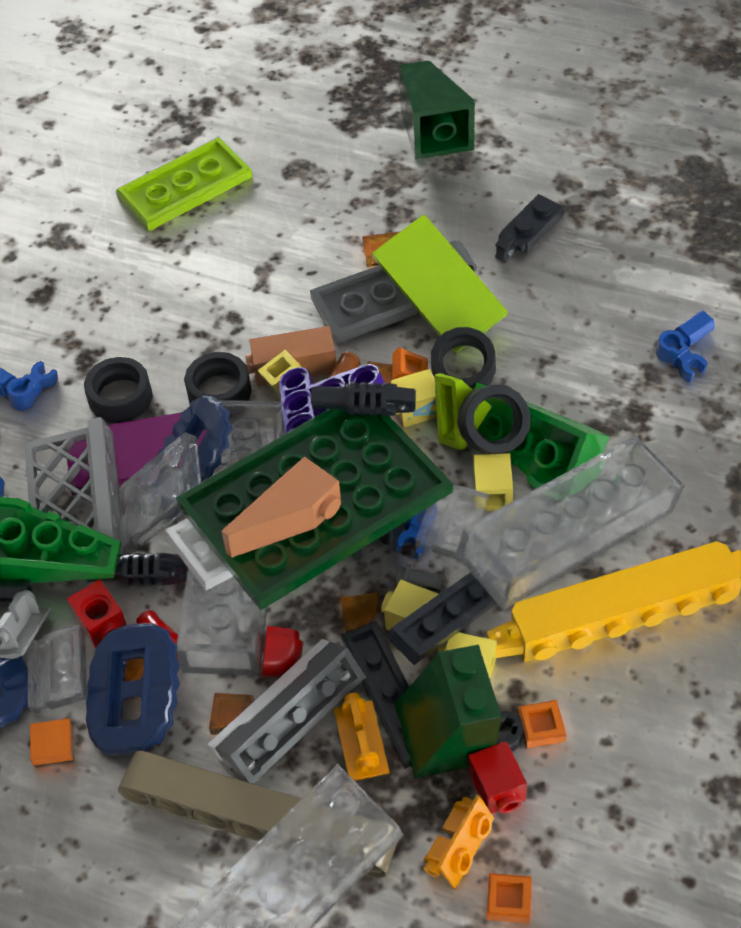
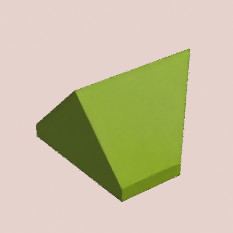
[434,373,492,450]

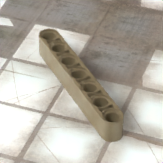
[118,751,400,878]

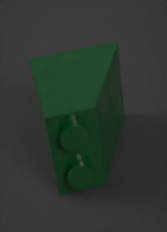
[399,60,475,160]
[395,644,502,779]

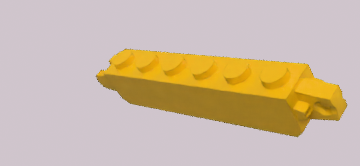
[486,541,741,662]

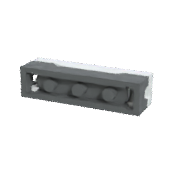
[207,639,366,784]

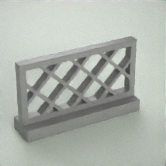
[25,417,126,559]

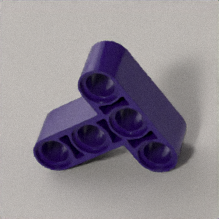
[279,364,385,433]

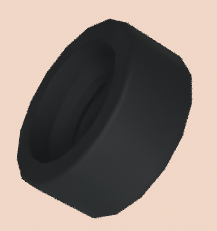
[431,327,496,390]
[184,352,252,416]
[84,357,153,423]
[457,385,531,454]

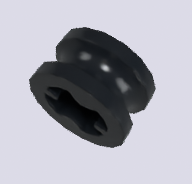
[496,711,524,752]

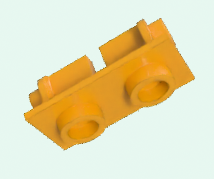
[333,693,390,782]
[423,795,494,890]

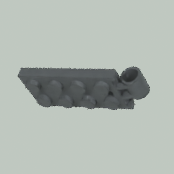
[310,240,477,344]

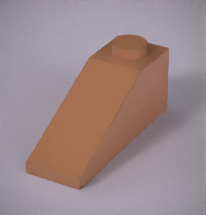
[222,457,341,557]

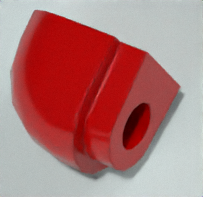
[261,626,304,679]

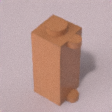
[245,326,336,386]

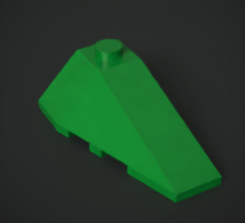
[474,382,610,502]
[0,497,122,583]

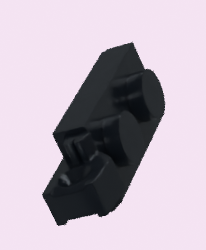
[495,194,564,263]

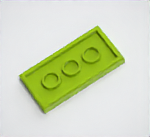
[115,137,253,231]
[372,214,508,356]

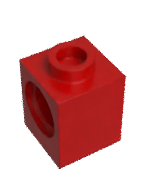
[66,579,127,648]
[468,741,527,814]

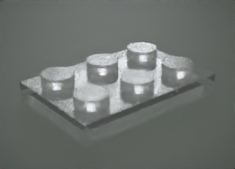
[119,432,201,551]

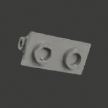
[0,590,51,659]

